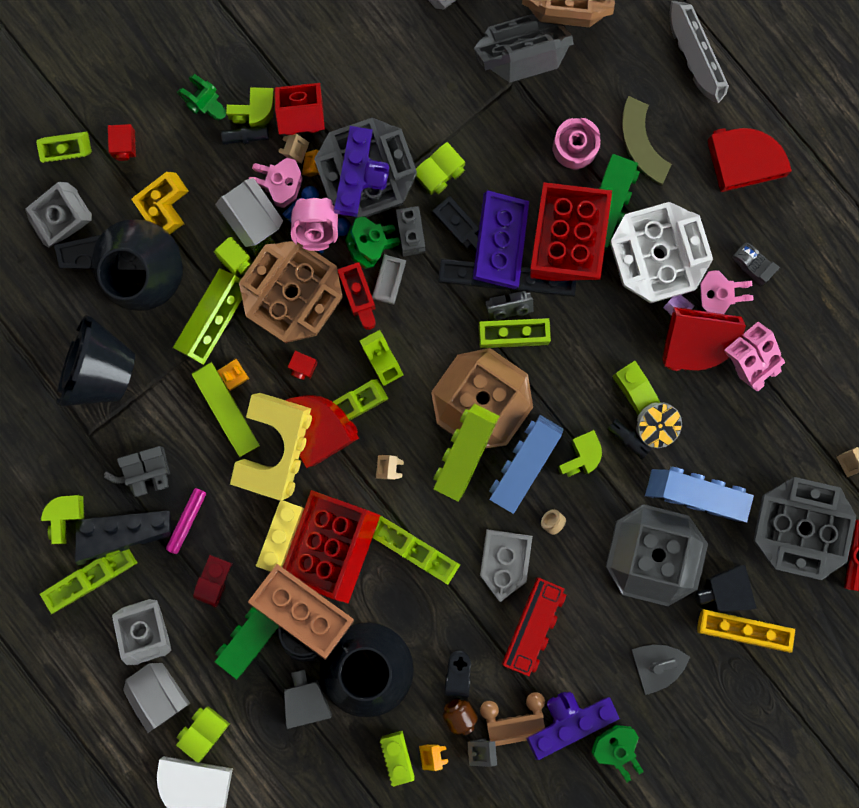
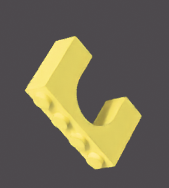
[230,393,312,501]

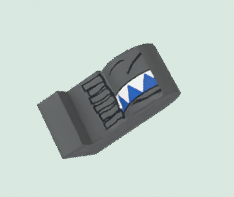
[732,243,780,286]

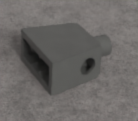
[284,669,332,729]

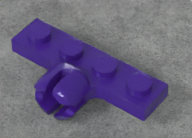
[334,126,389,217]
[526,692,620,760]

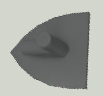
[632,644,690,695]

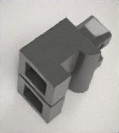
[396,206,425,257]
[117,446,170,497]

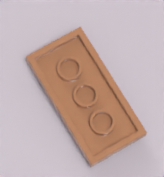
[248,564,354,660]

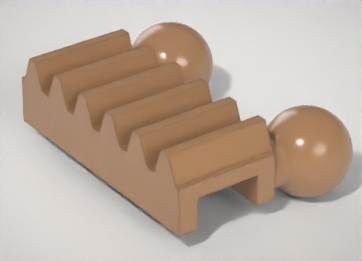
[480,692,545,746]

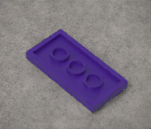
[473,190,529,289]

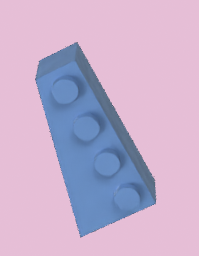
[645,466,754,522]

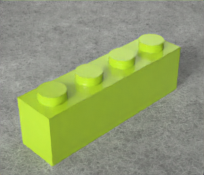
[173,268,242,365]
[433,403,500,502]

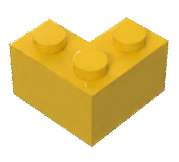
[131,172,189,234]

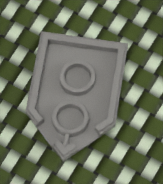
[480,529,533,602]

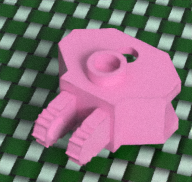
[249,158,303,208]
[700,270,753,314]

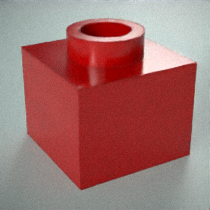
[288,351,318,380]

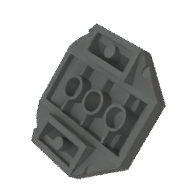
[474,14,574,83]
[314,118,417,218]
[753,477,856,580]
[605,504,708,606]

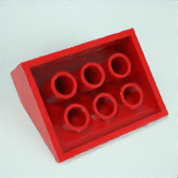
[531,182,612,281]
[283,490,381,604]

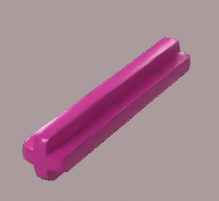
[166,488,206,554]

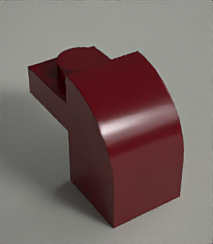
[193,555,233,607]

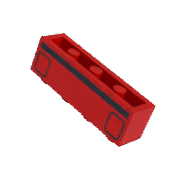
[502,577,566,676]

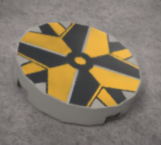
[636,402,682,448]

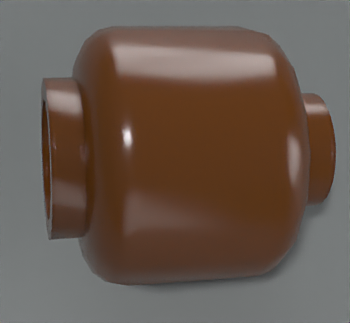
[443,698,478,735]

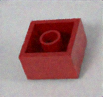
[275,83,325,135]

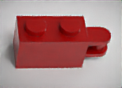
[338,262,376,330]

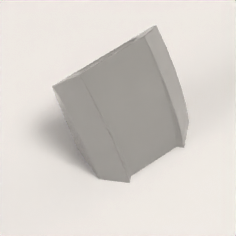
[215,178,283,247]
[25,182,92,248]
[112,599,171,665]
[123,663,190,733]

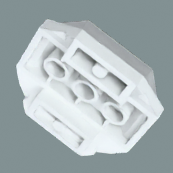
[610,202,713,303]

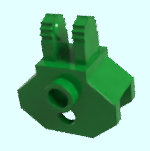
[177,74,226,120]
[345,216,401,269]
[591,725,644,782]

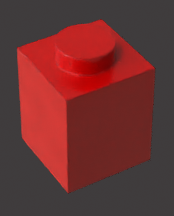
[108,124,136,161]

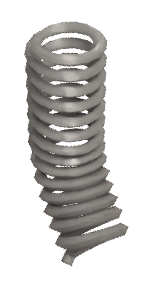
[104,472,125,484]

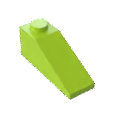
[612,361,660,415]

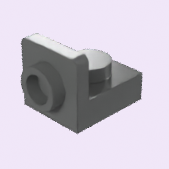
[468,739,497,767]

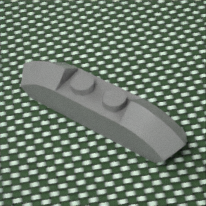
[670,0,729,103]

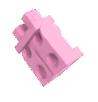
[724,322,785,391]

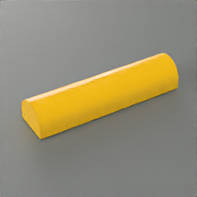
[697,609,795,653]

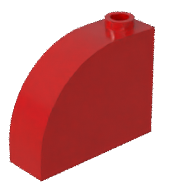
[707,128,792,192]
[662,307,746,371]
[285,395,359,468]

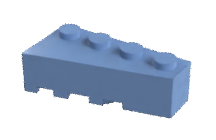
[489,415,563,514]

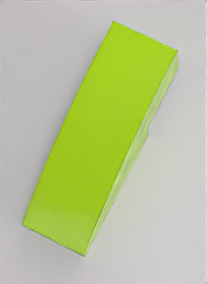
[333,379,388,421]

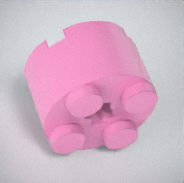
[552,118,600,170]
[291,198,338,251]

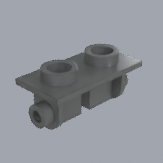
[485,291,534,321]

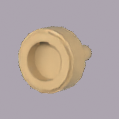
[541,509,566,535]

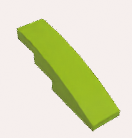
[191,362,260,457]
[373,516,460,584]
[40,549,137,614]

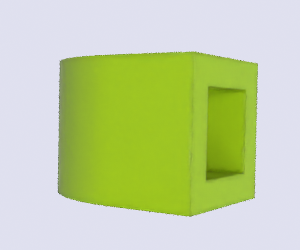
[226,87,275,128]
[360,330,403,386]
[557,430,602,477]
[41,495,84,544]

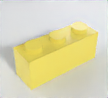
[256,500,304,572]

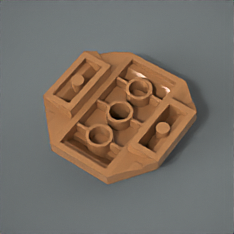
[522,0,615,27]
[239,241,343,343]
[431,348,533,449]

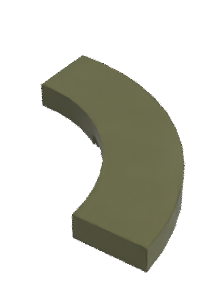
[622,96,672,186]

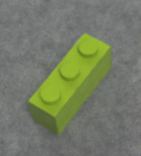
[478,318,551,348]

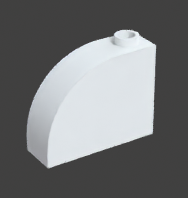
[157,756,233,808]

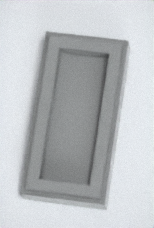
[372,254,406,305]

